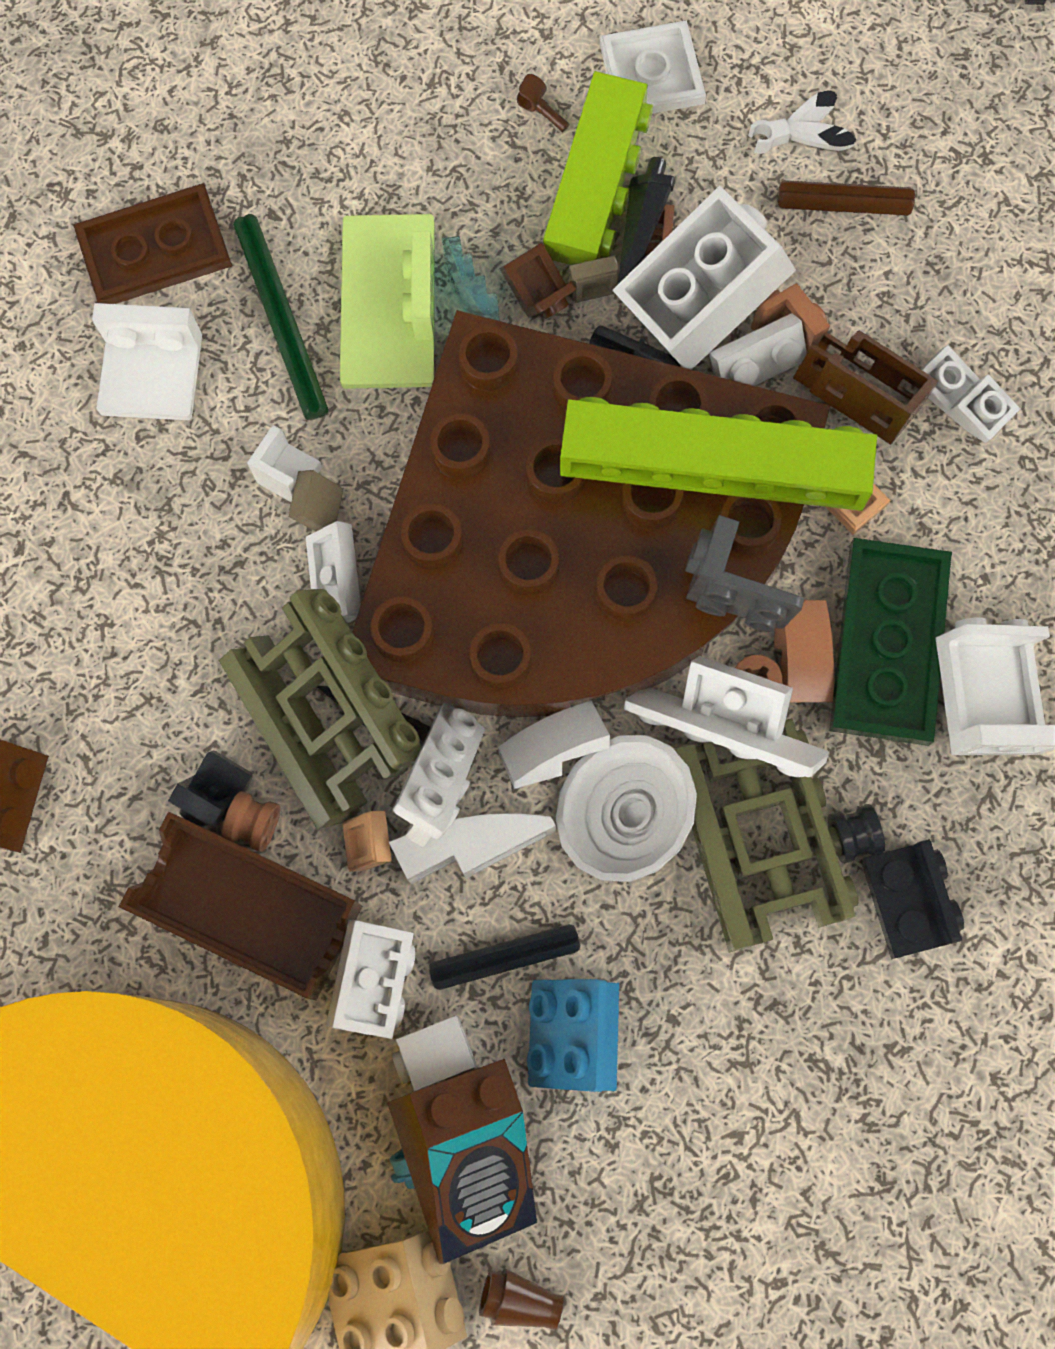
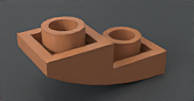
[774,599,834,702]

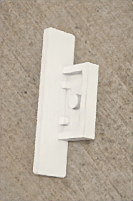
[624,656,829,777]
[393,703,485,847]

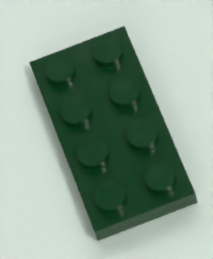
[829,538,952,746]

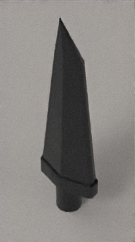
[618,157,675,284]

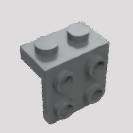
[685,515,804,632]

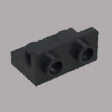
[861,839,964,960]

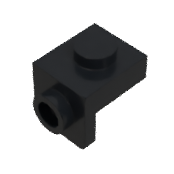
[168,750,253,828]

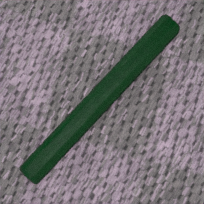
[233,214,329,421]

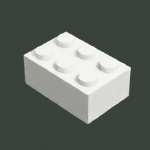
[612,185,796,370]

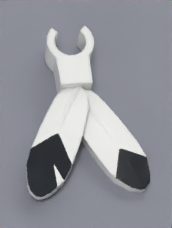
[748,91,856,154]

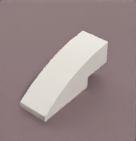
[389,813,556,884]

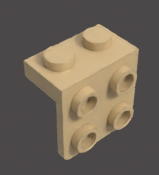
[328,1228,467,1349]

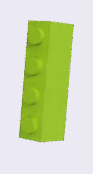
[543,71,653,265]

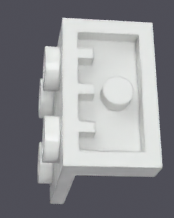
[92,303,202,420]

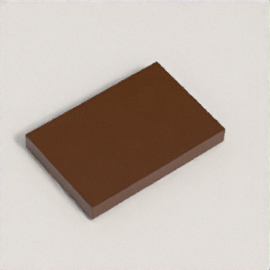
[73,183,232,304]

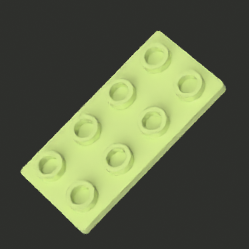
[340,214,435,389]

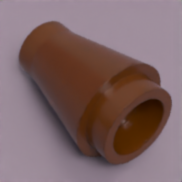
[479,1268,564,1330]

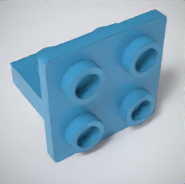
[527,979,619,1092]

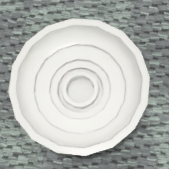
[556,735,697,882]

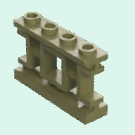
[218,589,422,830]
[674,718,858,953]

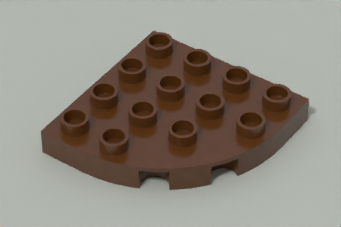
[352,310,830,717]

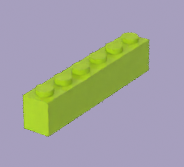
[560,397,877,511]

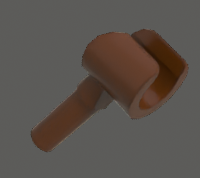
[517,74,570,133]

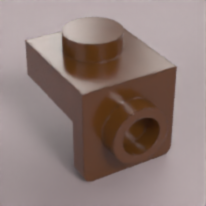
[499,243,577,319]

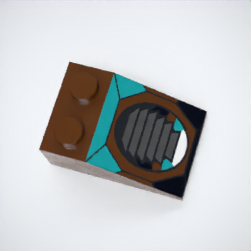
[387,1059,537,1264]

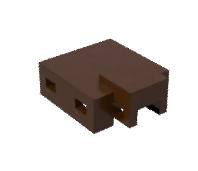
[793,330,939,445]

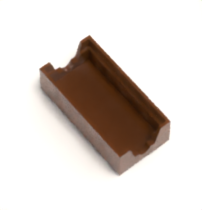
[118,811,363,1001]

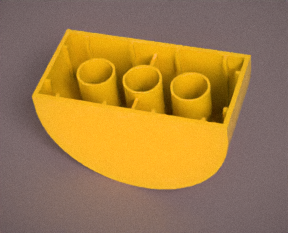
[0,991,345,1349]

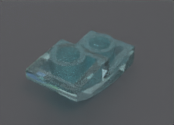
[441,236,500,321]

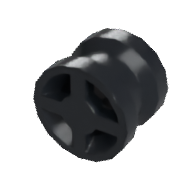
[827,804,885,864]

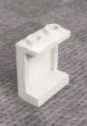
[936,617,1055,755]

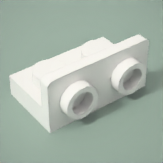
[326,920,415,1039]

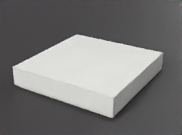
[600,20,706,113]

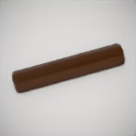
[777,180,915,216]

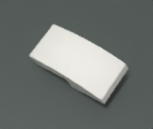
[917,345,1020,443]
[498,701,610,789]

